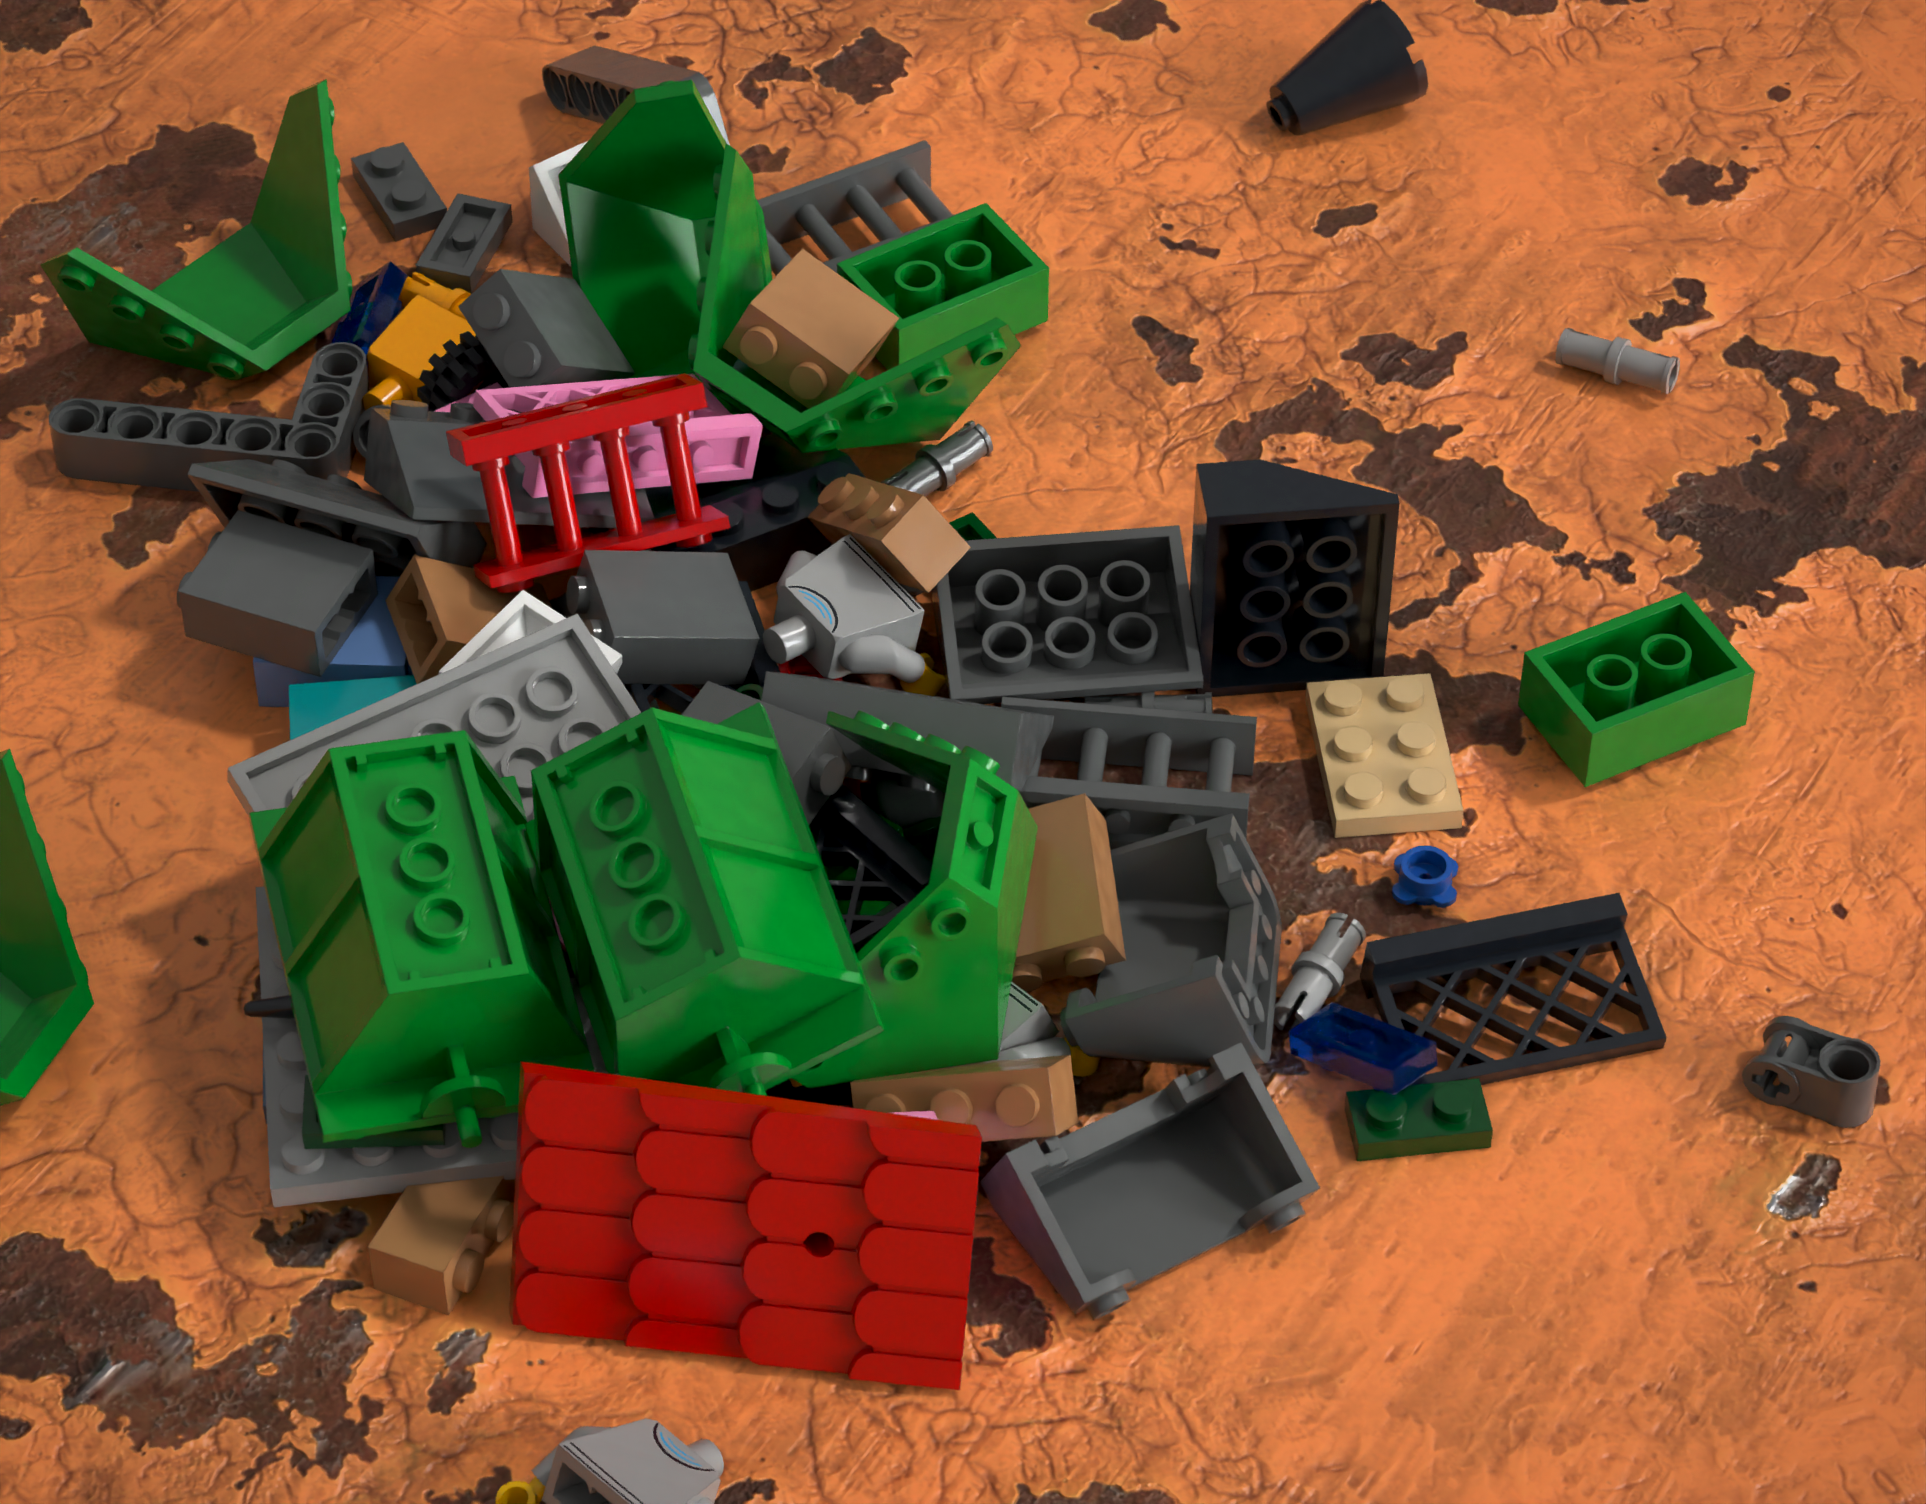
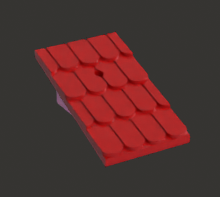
[509,1061,982,1390]

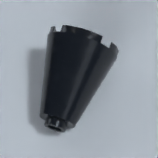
[1267,0,1428,136]

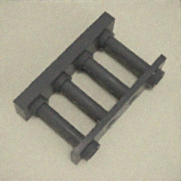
[757,140,972,275]
[1001,697,1257,850]

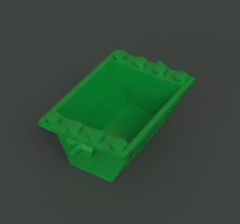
[524,702,884,1096]
[249,730,595,1148]

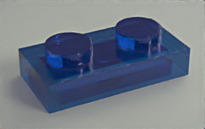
[331,261,407,366]
[1289,1002,1437,1095]

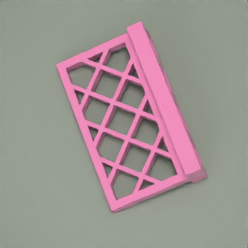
[473,374,763,498]

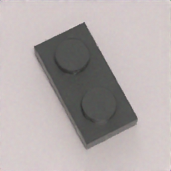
[351,142,447,242]
[416,193,513,294]

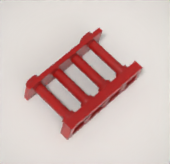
[446,373,731,593]

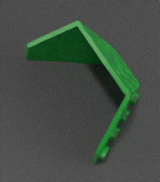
[40,79,353,381]
[558,80,773,415]
[688,143,1021,453]
[792,710,1038,1088]
[0,749,94,1106]

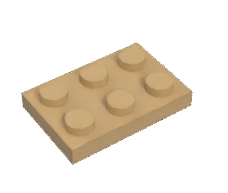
[1305,673,1464,838]

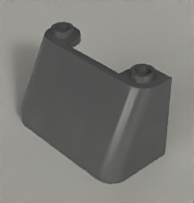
[1060,813,1282,1068]
[980,1042,1320,1320]

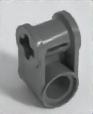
[1742,1016,1881,1128]

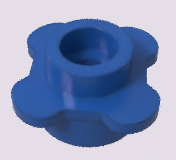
[1392,846,1458,908]

